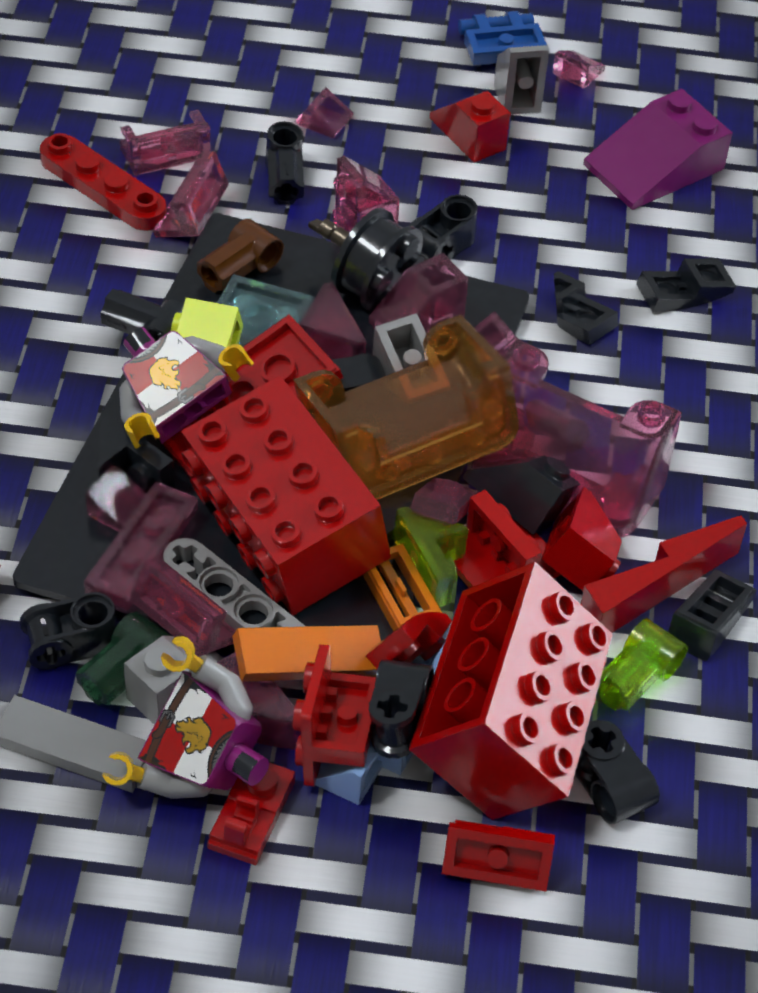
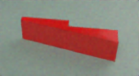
[581,515,747,633]

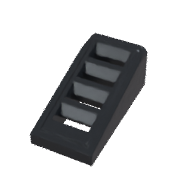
[667,569,757,661]

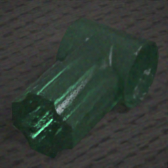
[76,611,172,706]

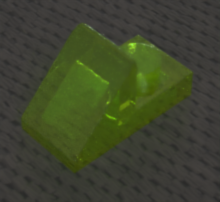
[393,506,469,607]

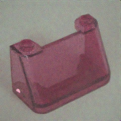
[472,339,682,538]

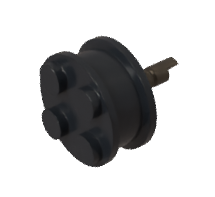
[308,207,424,312]

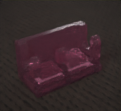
[120,109,211,176]

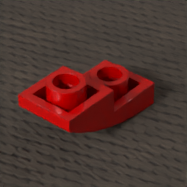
[366,612,452,669]

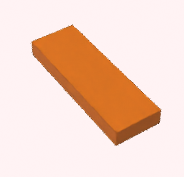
[232,625,381,682]

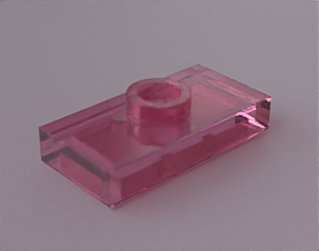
[411,477,479,525]

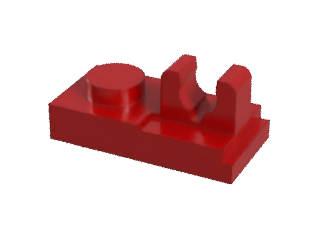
[207,762,296,866]
[441,819,555,892]

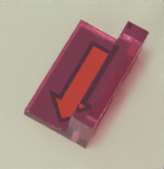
[153,151,229,237]
[130,556,236,657]

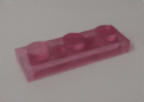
[84,482,198,611]

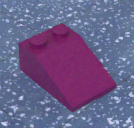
[583,89,733,210]

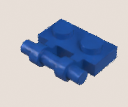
[458,11,547,66]

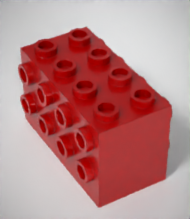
[181,375,391,616]
[409,562,613,820]

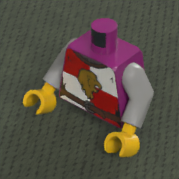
[119,327,254,449]
[102,636,269,799]

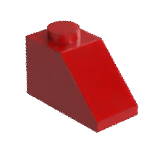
[430,91,511,163]
[541,487,622,591]

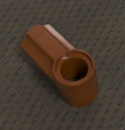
[197,219,284,293]

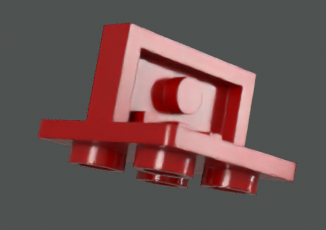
[437,490,561,588]
[293,644,376,787]

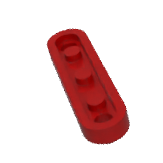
[40,133,167,231]

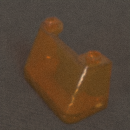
[293,314,519,500]

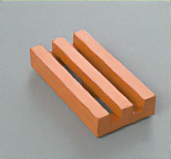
[363,543,442,631]

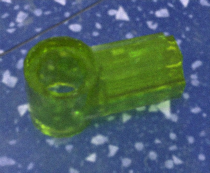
[597,618,688,711]

